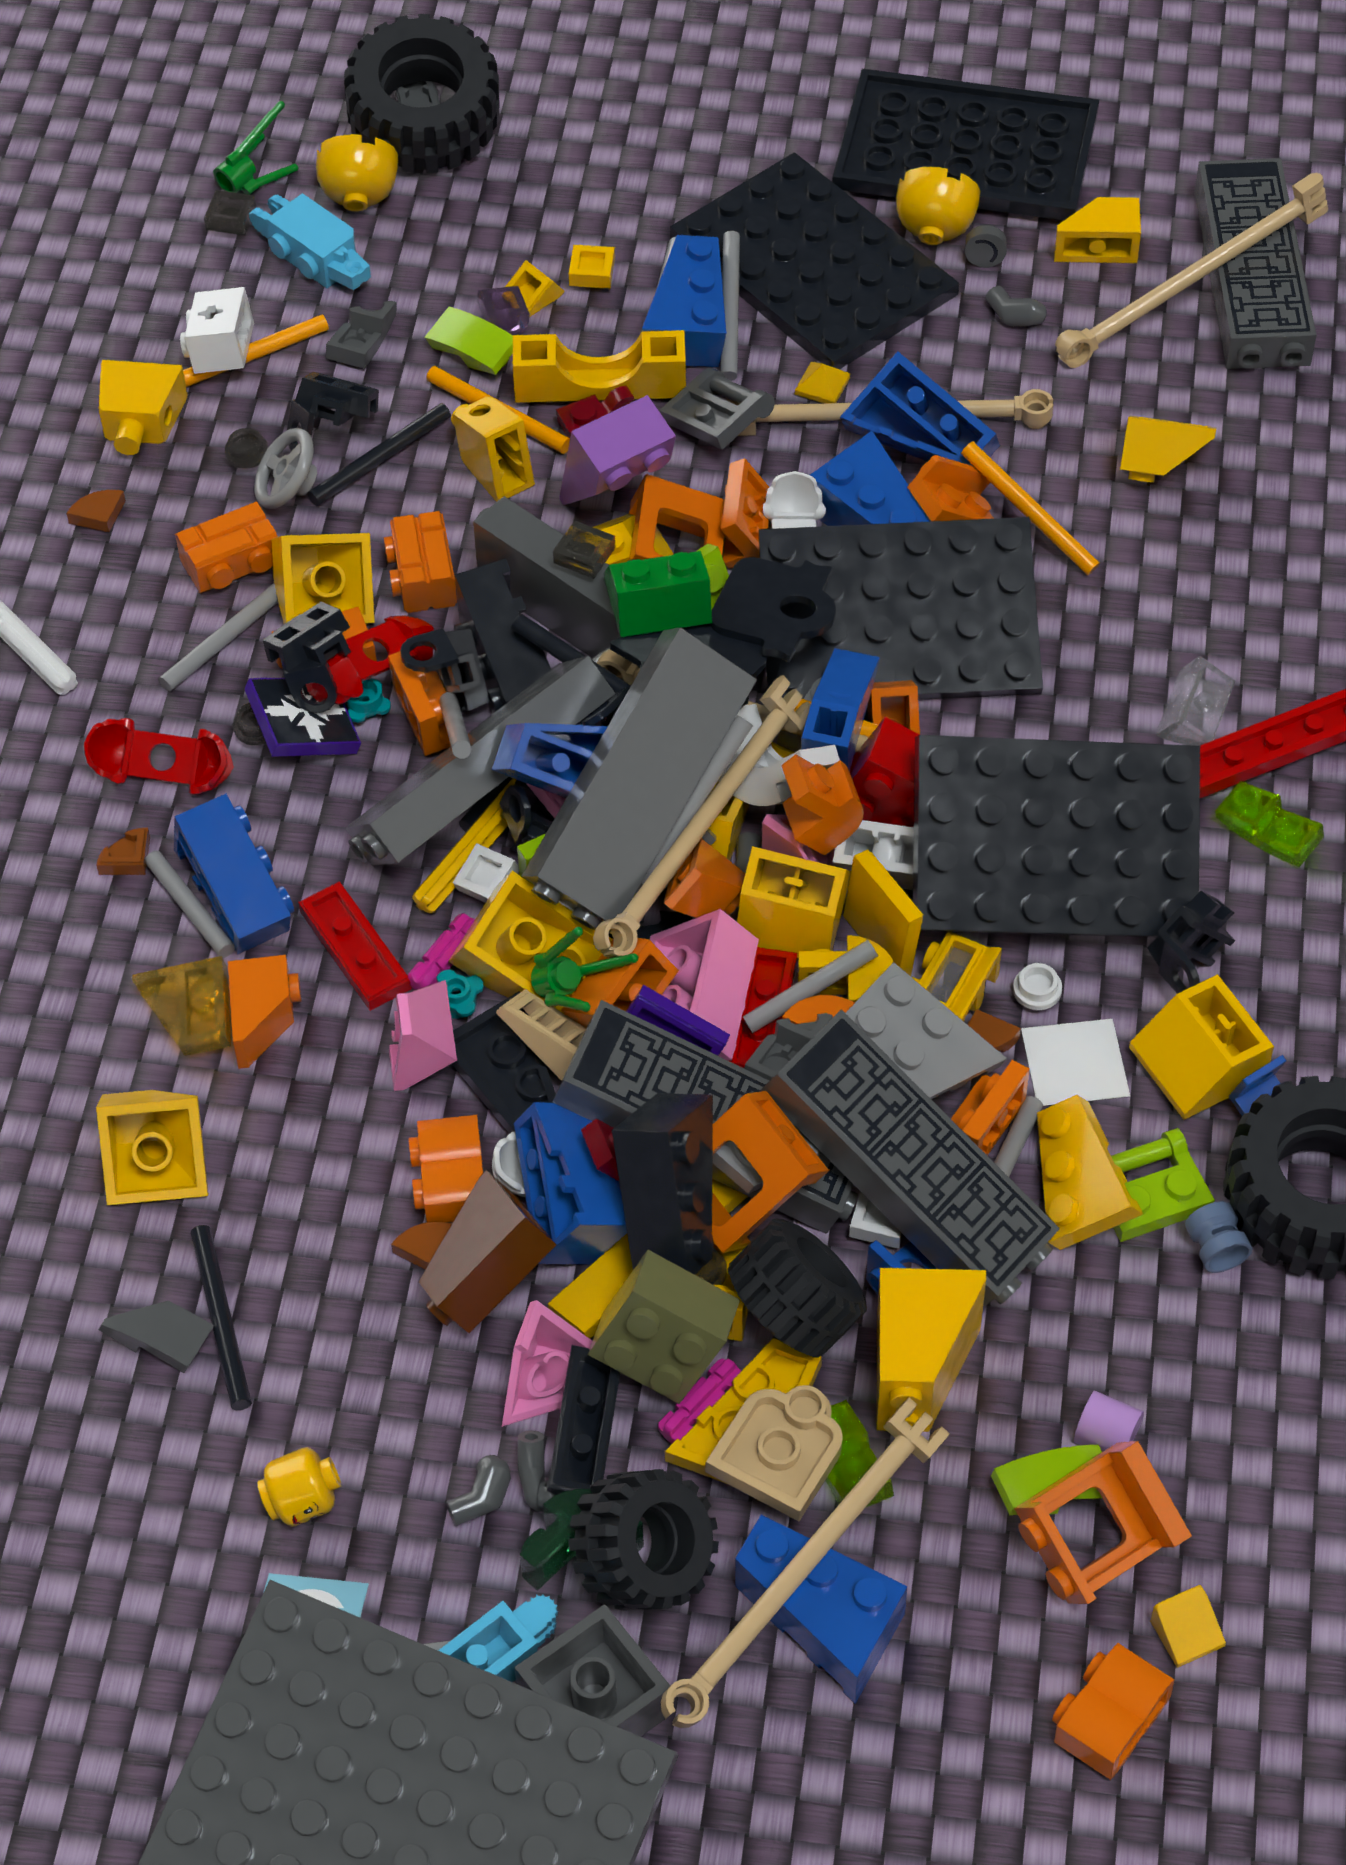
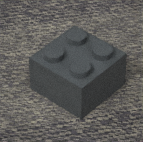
[514,1604,672,1737]

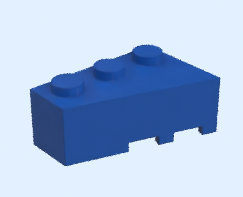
[641,235,727,367]
[840,351,1000,466]
[810,431,930,526]
[492,723,608,798]
[174,793,294,954]
[514,1102,627,1264]
[735,1515,908,1704]

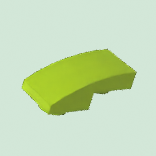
[424,306,513,375]
[991,1444,1102,1515]

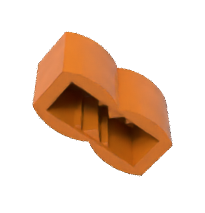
[409,1115,483,1222]
[1052,1643,1175,1780]

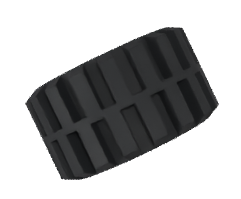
[728,1218,867,1358]
[569,1469,719,1610]

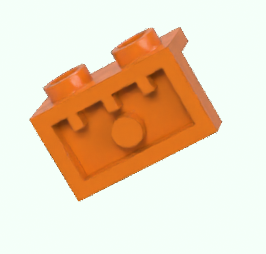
[907,455,994,521]
[720,458,769,568]
[388,652,451,756]
[951,1060,1030,1156]

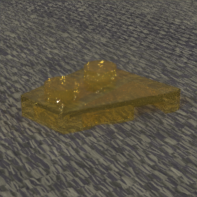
[132,956,231,1056]

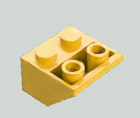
[737,846,851,958]
[1129,974,1274,1120]

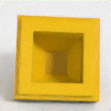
[795,362,850,403]

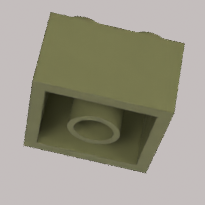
[587,1250,740,1404]

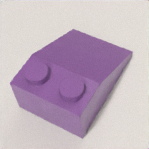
[559,395,676,505]

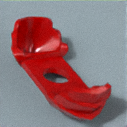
[306,615,434,704]
[84,718,234,794]

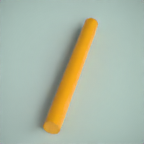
[183,314,329,387]
[426,366,570,454]
[961,441,1100,576]

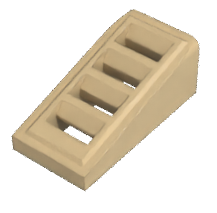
[496,989,586,1081]

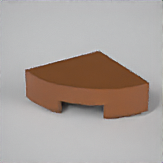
[66,490,126,532]
[96,827,150,875]
[967,1009,1021,1052]
[391,1222,452,1270]

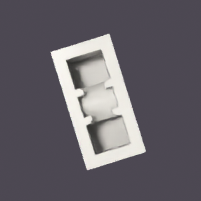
[180,287,254,374]
[833,820,914,890]

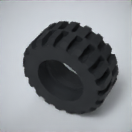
[344,14,500,174]
[1223,1076,1346,1279]

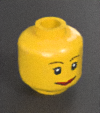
[257,1447,341,1527]

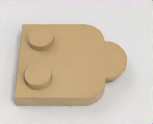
[705,1385,843,1521]

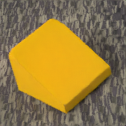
[501,260,565,317]
[1150,1585,1226,1668]

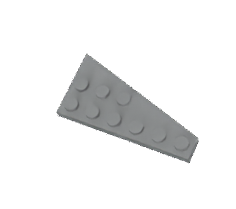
[712,962,1007,1194]

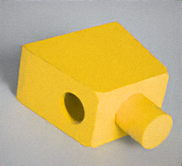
[99,360,188,455]
[451,397,535,502]

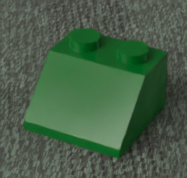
[604,551,712,637]

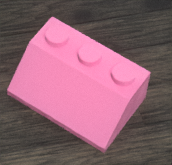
[650,909,759,1061]

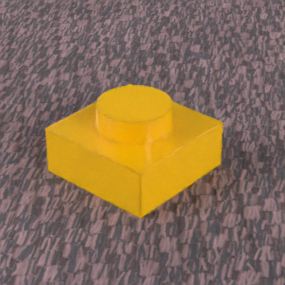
[569,245,615,289]

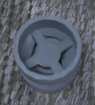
[1185,1201,1253,1273]

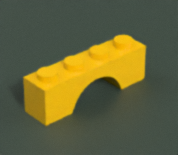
[513,330,686,403]

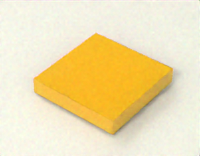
[843,849,923,976]

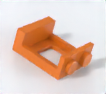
[628,474,725,561]
[712,1091,829,1253]
[1014,1441,1192,1604]

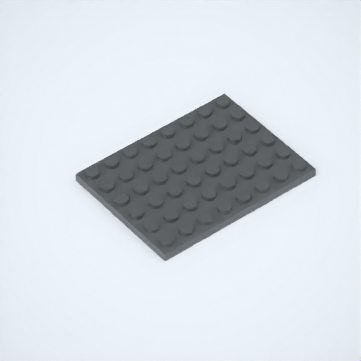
[138,1580,679,1865]

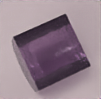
[477,286,530,335]

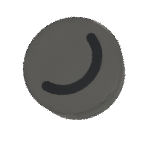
[965,225,1007,268]

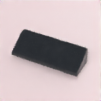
[547,1345,620,1507]

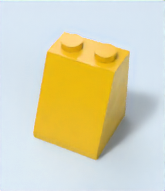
[877,1268,986,1432]

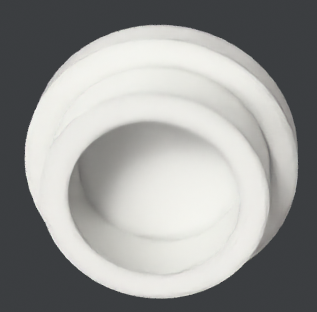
[1013,963,1062,1010]

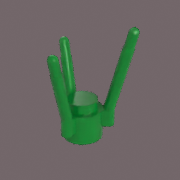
[213,101,299,196]
[531,927,639,1012]

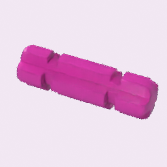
[408,913,475,990]
[658,1358,741,1444]

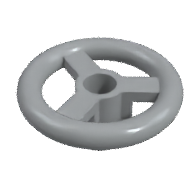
[254,428,317,509]

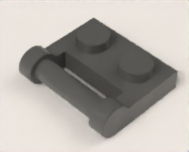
[660,367,775,450]

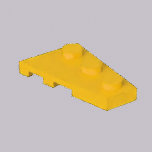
[1037,1094,1143,1250]
[665,1338,822,1484]

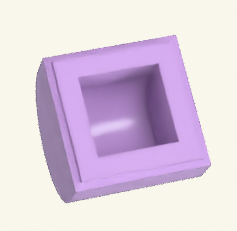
[1074,1391,1144,1452]

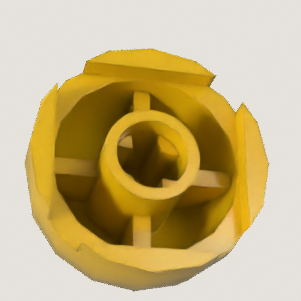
[316,134,398,211]
[896,167,981,245]

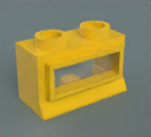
[912,932,1002,1021]

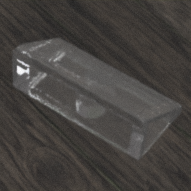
[1156,656,1235,746]

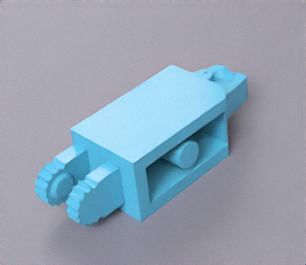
[249,193,371,290]
[438,1594,558,1682]

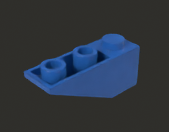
[801,648,880,771]

